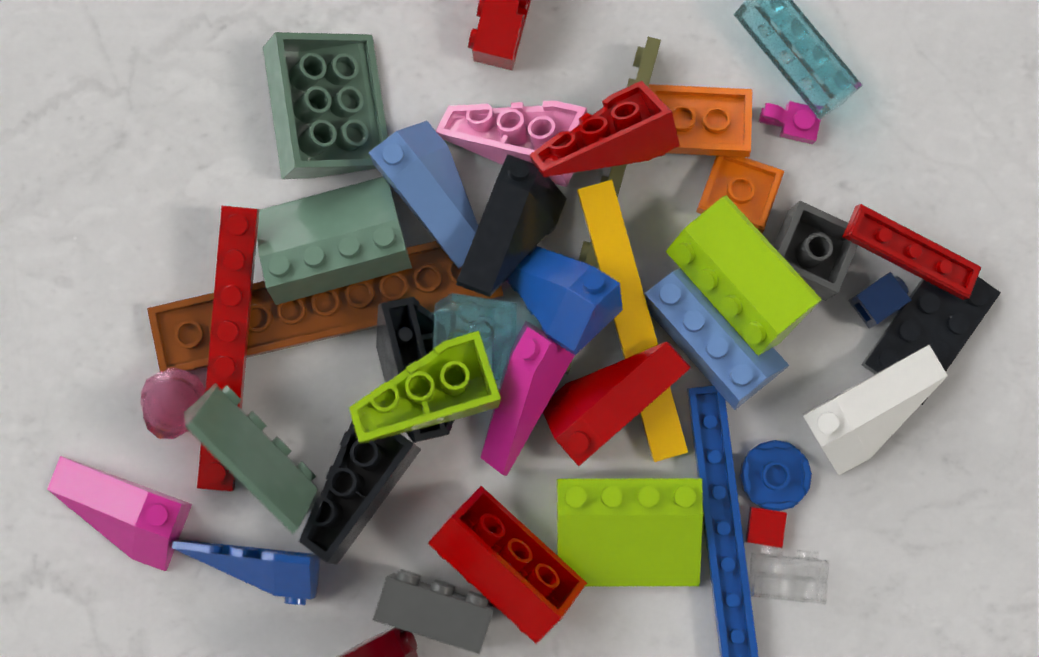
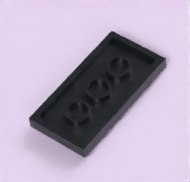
[861,277,1001,405]

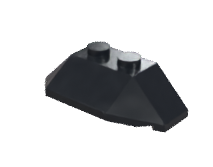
[376,297,455,443]

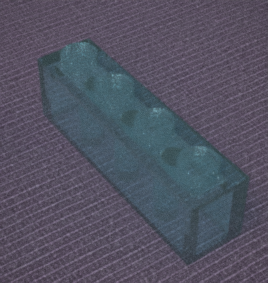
[733,0,863,120]

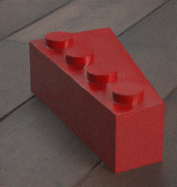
[468,0,531,71]

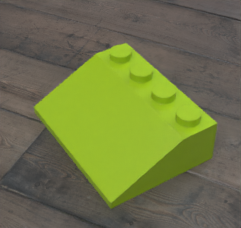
[557,478,703,587]

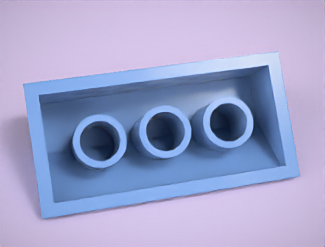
[645,268,789,410]

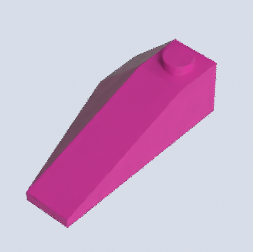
[480,321,574,476]

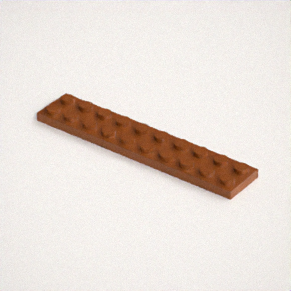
[147,241,504,377]

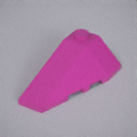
[47,456,192,571]

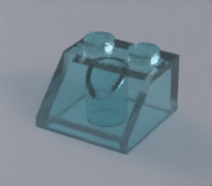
[433,293,517,381]

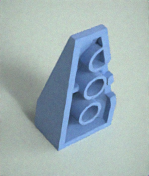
[368,121,478,269]

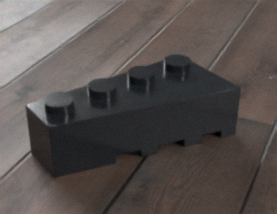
[299,421,421,565]

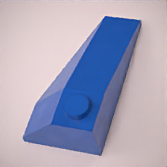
[506,246,623,356]

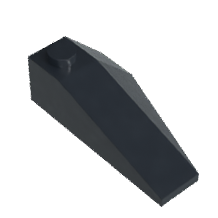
[456,154,567,297]

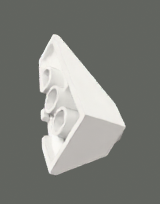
[803,345,948,475]

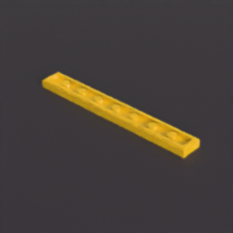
[577,180,688,462]

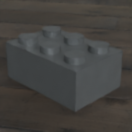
[373,569,494,654]

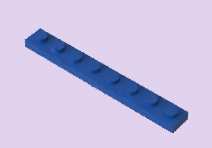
[687,386,759,657]

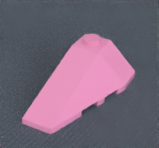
[436,101,587,187]

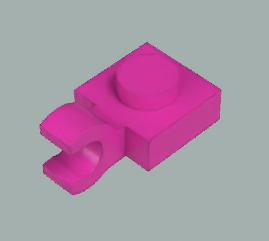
[759,101,823,144]

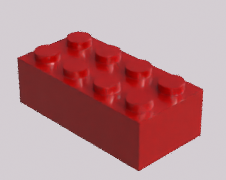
[428,486,587,644]

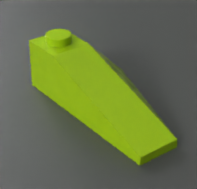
[349,331,501,444]

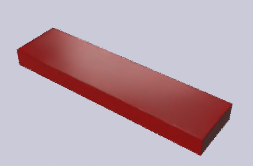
[843,204,982,300]

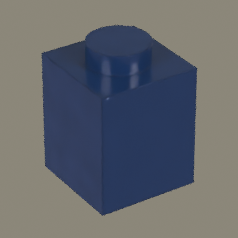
[848,272,911,328]

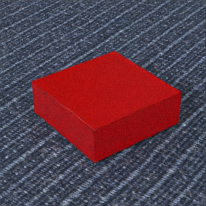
[745,507,787,548]

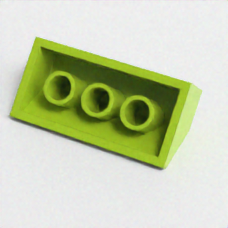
[666,195,822,356]

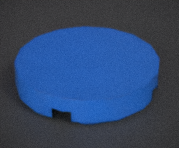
[739,440,812,511]

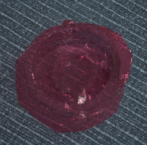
[140,367,205,439]

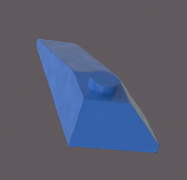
[172,540,321,605]

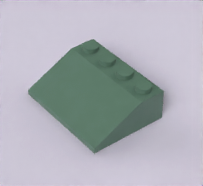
[263,32,388,179]
[257,177,412,305]
[184,383,318,534]

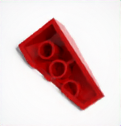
[529,81,680,177]
[543,341,691,467]

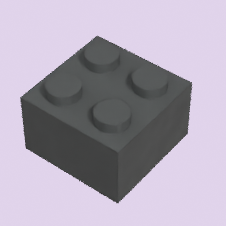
[773,201,858,301]

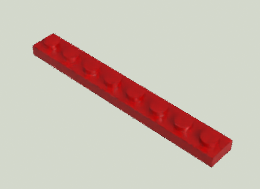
[197,206,259,491]

